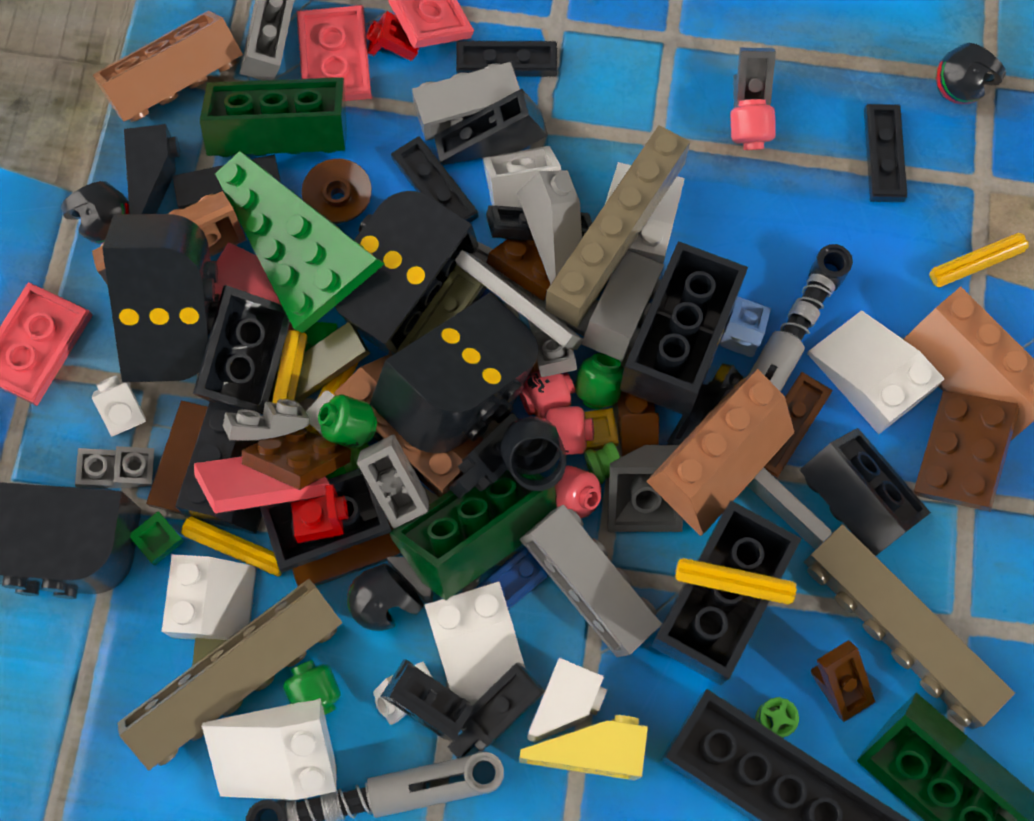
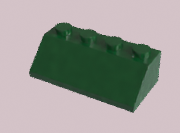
[199,77,347,157]
[390,469,557,600]
[857,692,1034,821]

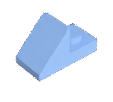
[721,297,771,357]

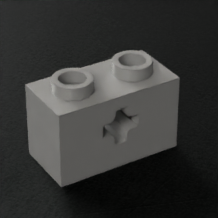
[357,434,429,529]

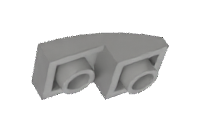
[528,307,577,377]
[223,399,310,441]
[75,446,154,488]

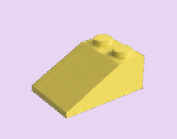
[519,715,648,781]

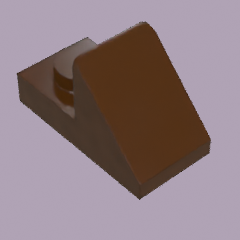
[616,391,659,457]
[811,640,875,722]

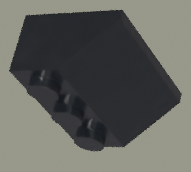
[193,285,290,415]
[175,401,262,534]
[800,428,931,556]
[260,468,392,573]

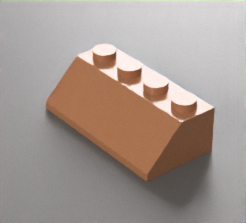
[92,10,243,122]
[92,191,247,285]
[903,286,1034,440]
[334,354,483,497]
[646,369,795,536]

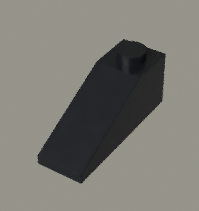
[434,89,548,165]
[124,124,180,214]

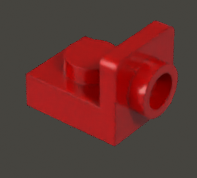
[366,11,419,61]
[291,484,348,543]

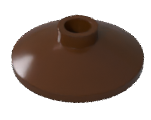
[302,159,372,224]

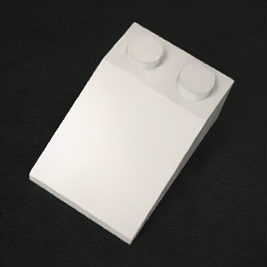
[605,162,685,264]
[807,310,945,434]
[425,582,525,705]
[202,698,337,800]

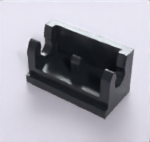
[380,659,473,741]

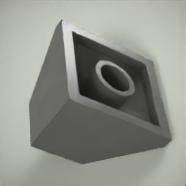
[607,445,683,532]

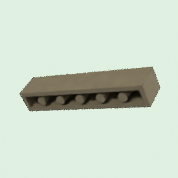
[545,125,690,328]
[804,524,1015,729]
[117,579,342,771]

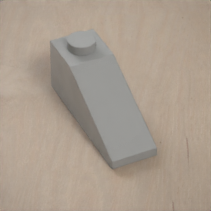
[517,170,582,284]

